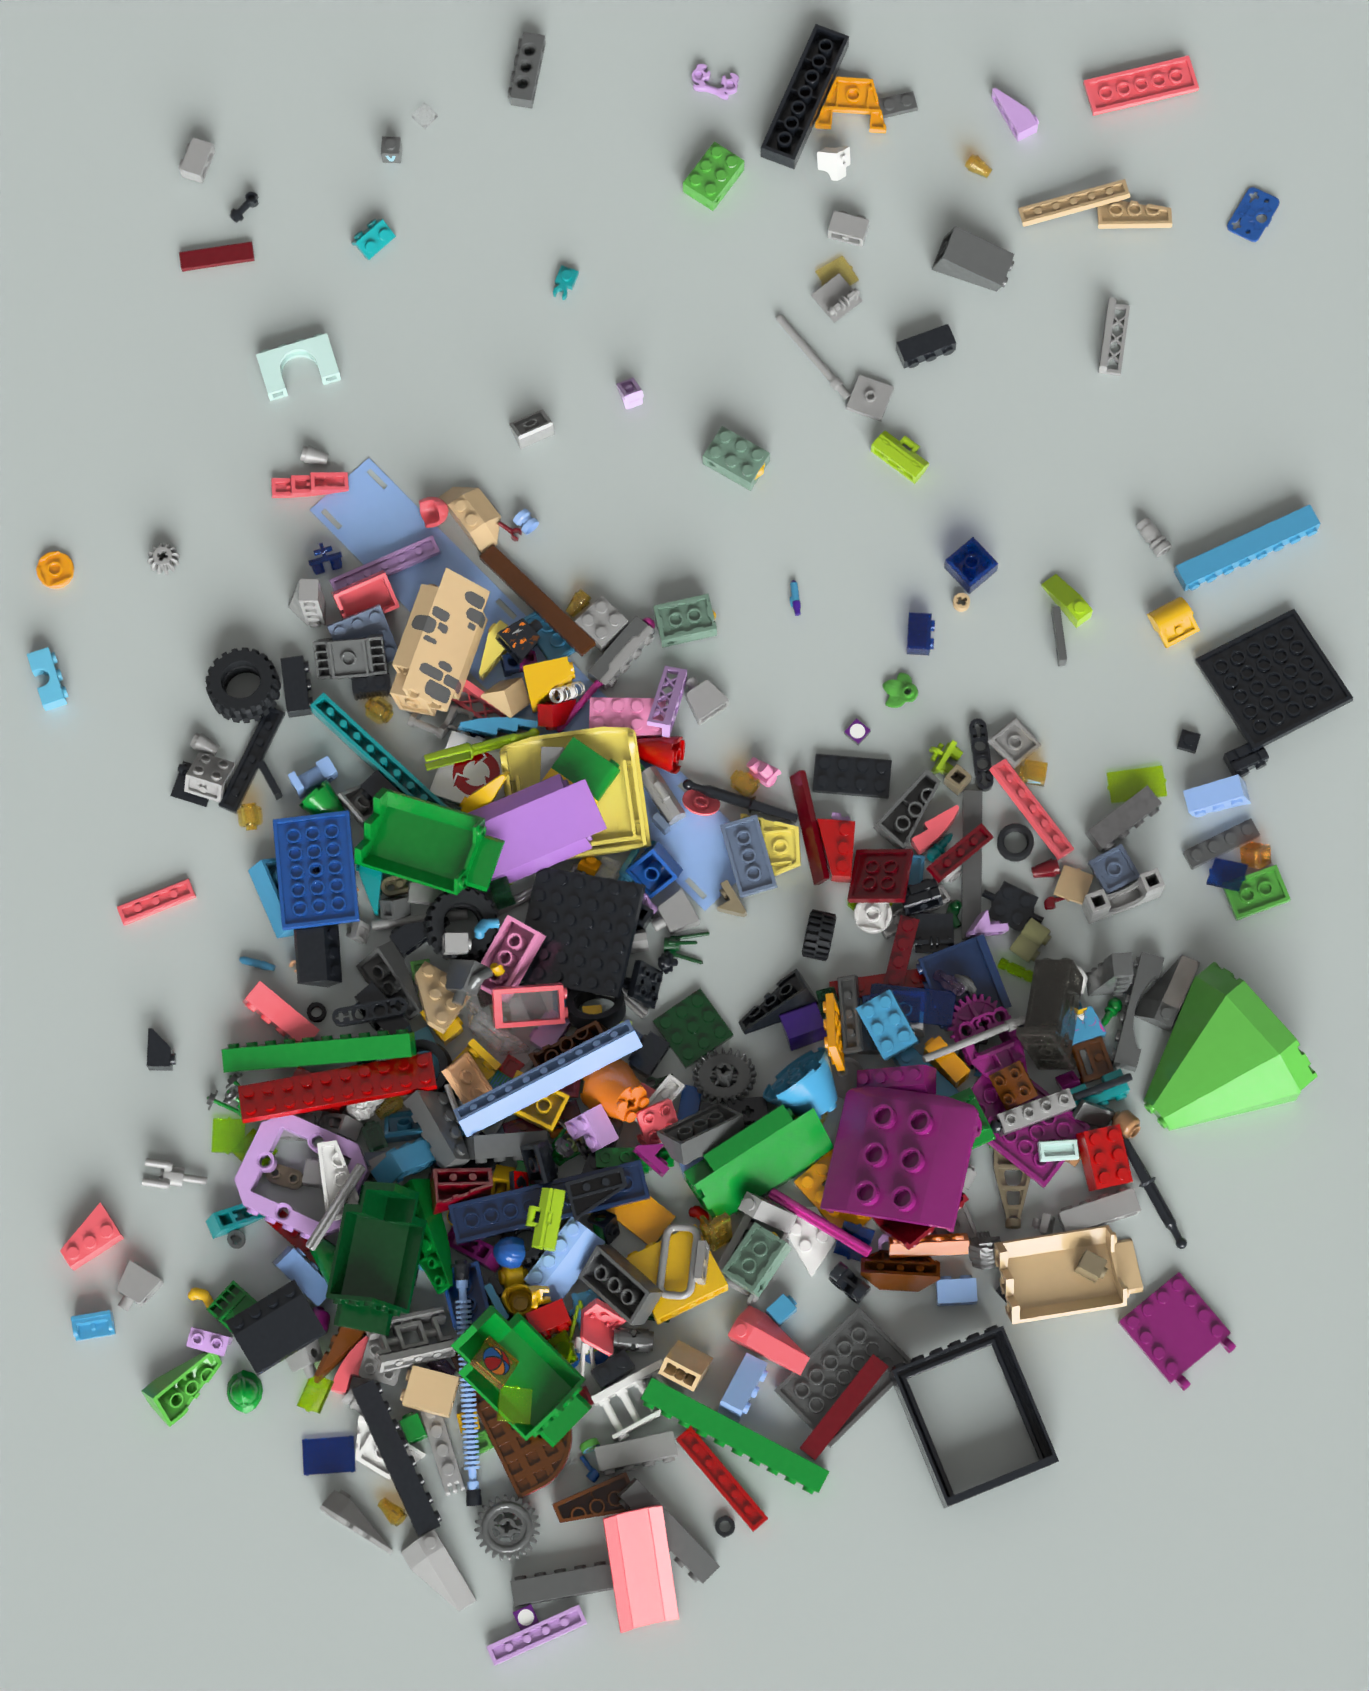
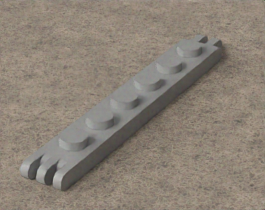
[406,1363,466,1496]

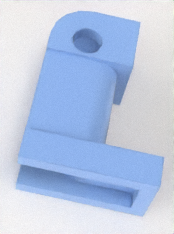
[288,756,338,800]

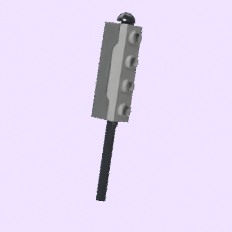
[990,1073,1133,1137]

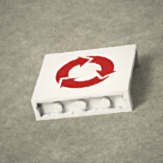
[430,730,505,808]

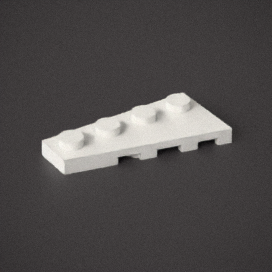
[317,1140,359,1221]

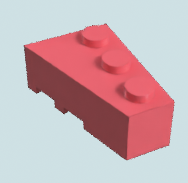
[60,1202,124,1270]

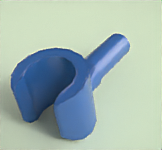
[580,1455,600,1483]

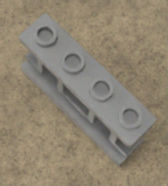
[366,1306,456,1373]

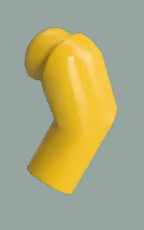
[188,1287,214,1308]

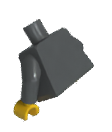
[445,959,505,1006]

